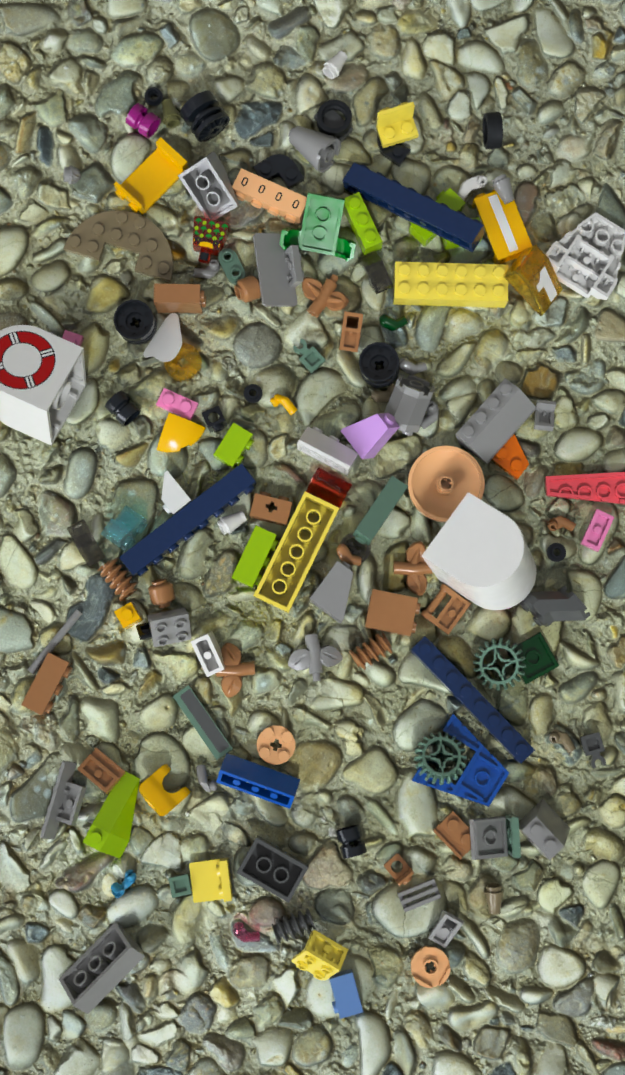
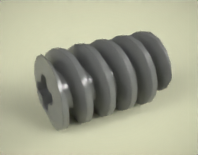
[272,908,316,944]

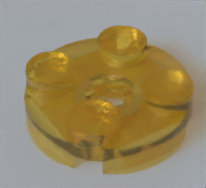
[164,343,202,382]

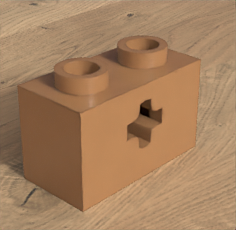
[250,491,293,527]

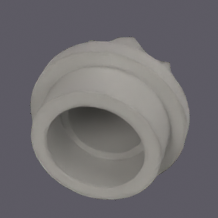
[63,165,81,185]

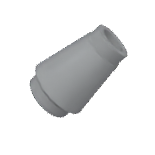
[492,174,515,204]

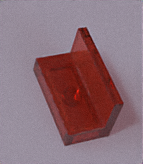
[306,467,352,510]

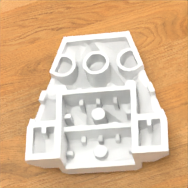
[542,212,625,300]

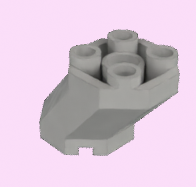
[384,375,435,436]

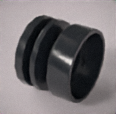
[180,90,230,142]
[113,299,157,345]
[359,342,399,388]

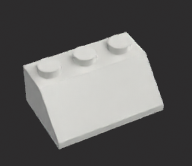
[297,426,358,476]

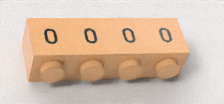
[232,168,307,224]

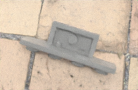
[40,761,87,839]

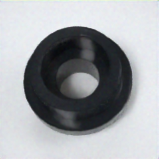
[144,87,163,106]
[244,384,263,403]
[546,543,566,562]

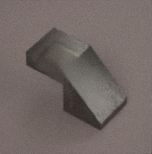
[358,251,393,294]
[67,519,106,567]

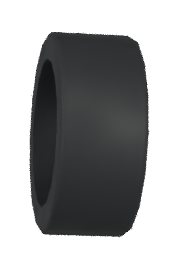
[317,100,352,138]
[483,112,503,149]

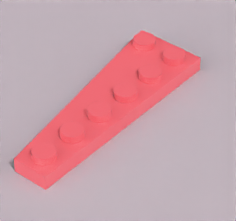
[544,472,625,505]

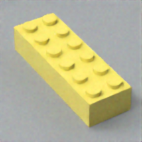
[393,261,509,308]
[254,492,339,614]

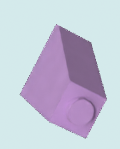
[341,413,400,459]

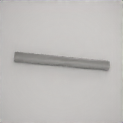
[27,609,83,674]

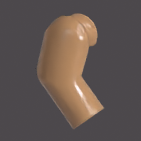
[547,516,576,532]
[336,544,362,566]

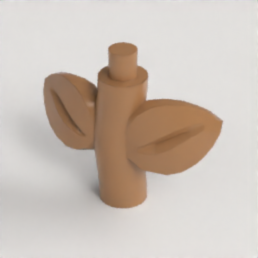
[302,274,349,318]
[393,541,432,596]
[215,643,255,698]

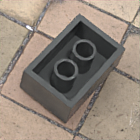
[237,835,308,903]

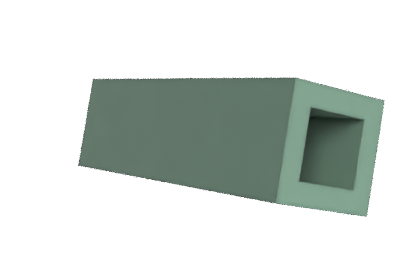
[353,476,408,546]

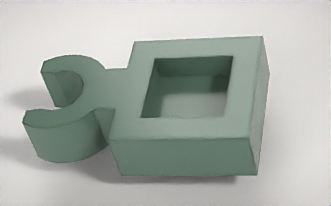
[293,339,326,374]

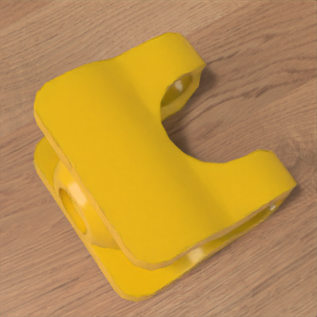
[139,764,191,816]

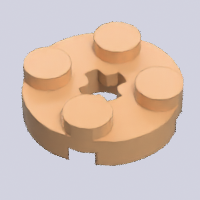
[256,725,295,765]
[410,946,450,988]

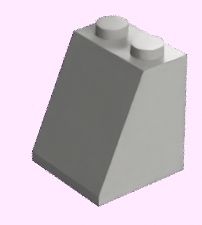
[310,561,353,624]
[519,799,570,860]

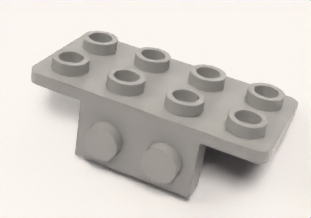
[253,233,304,307]

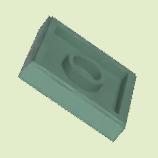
[505,814,521,858]

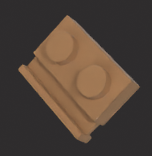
[77,747,126,795]
[432,810,471,860]

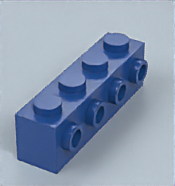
[216,753,300,809]

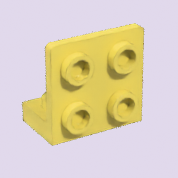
[376,102,419,148]
[189,858,233,903]
[292,930,348,980]

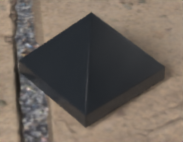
[136,622,152,640]

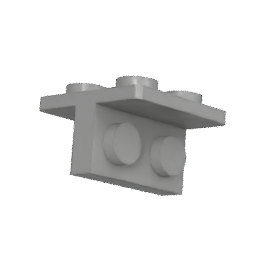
[147,608,191,647]

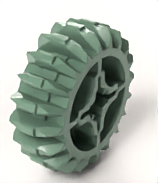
[473,638,526,690]
[414,732,467,785]

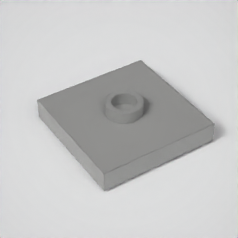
[469,816,508,860]

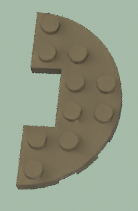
[63,210,173,283]

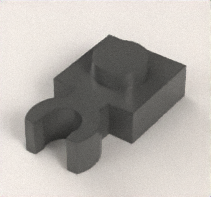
[579,732,606,768]

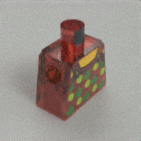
[193,216,231,264]

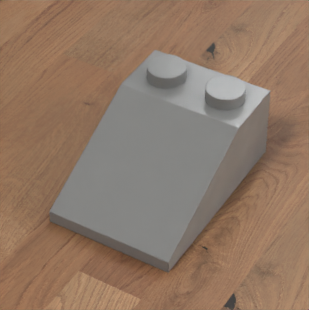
[178,151,239,222]

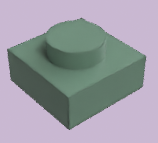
[168,873,192,898]

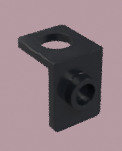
[202,406,227,433]

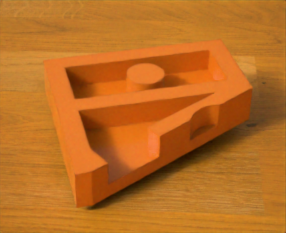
[491,434,529,480]

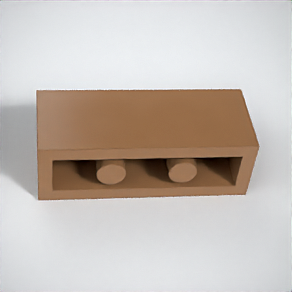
[21,652,73,715]

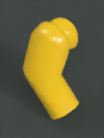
[270,394,298,415]

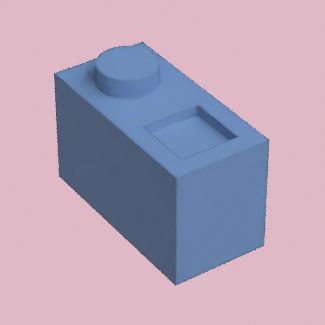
[329,969,363,1019]

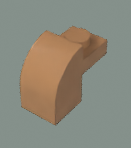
[339,311,363,352]

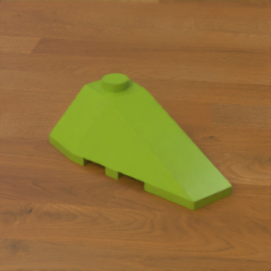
[83,770,140,858]

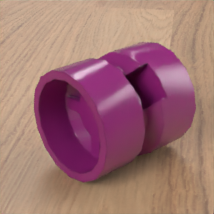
[126,103,161,139]

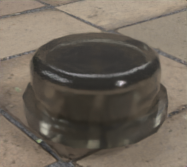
[340,532,371,563]

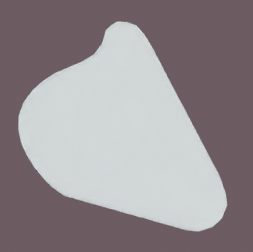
[144,313,182,362]

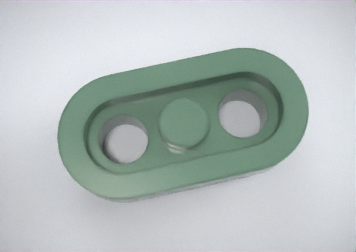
[218,248,246,285]

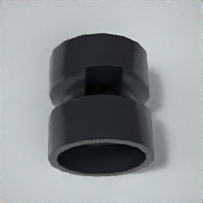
[105,390,141,427]
[336,824,367,859]

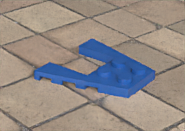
[412,714,509,806]

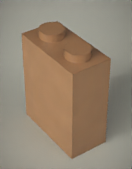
[154,283,206,314]
[364,589,421,637]

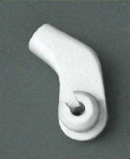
[457,175,487,201]

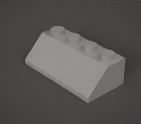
[455,378,537,464]
[59,922,145,1014]

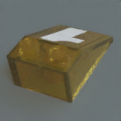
[503,245,563,316]

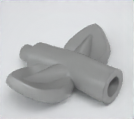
[288,634,343,682]

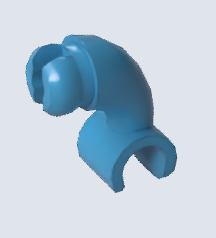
[111,870,136,898]

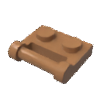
[420,583,471,635]

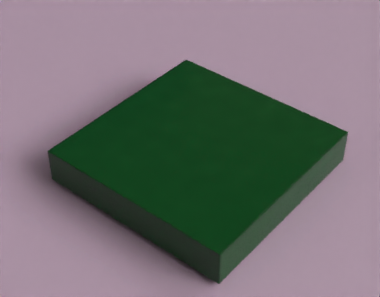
[506,632,559,684]

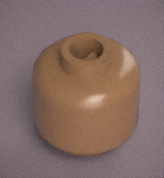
[234,275,261,303]
[148,578,175,608]

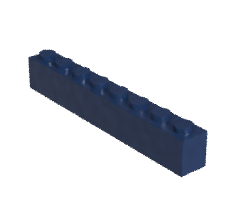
[342,162,484,252]
[119,463,256,577]
[410,636,535,763]

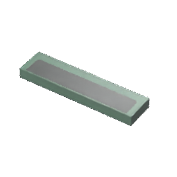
[173,685,233,760]

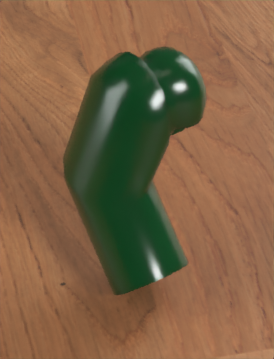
[379,314,408,331]

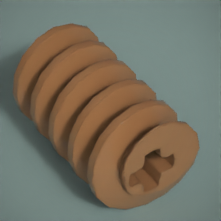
[98,558,137,601]
[349,632,393,670]

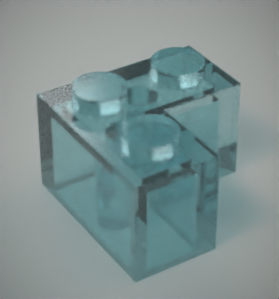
[101,505,147,552]

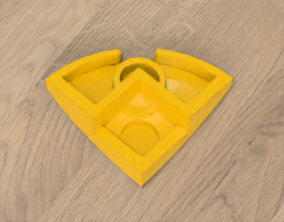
[157,413,206,453]

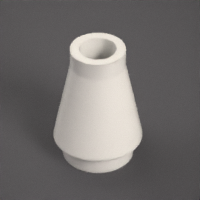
[323,51,348,79]
[217,511,247,535]

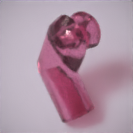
[233,922,260,943]

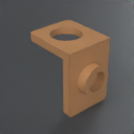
[384,853,414,886]

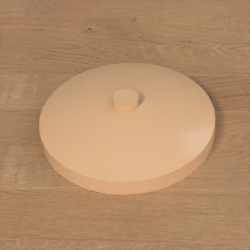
[407,446,485,522]

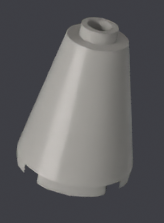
[288,126,341,173]

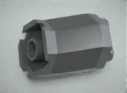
[520,586,590,627]

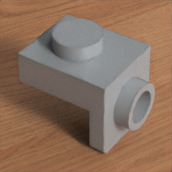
[534,400,556,431]

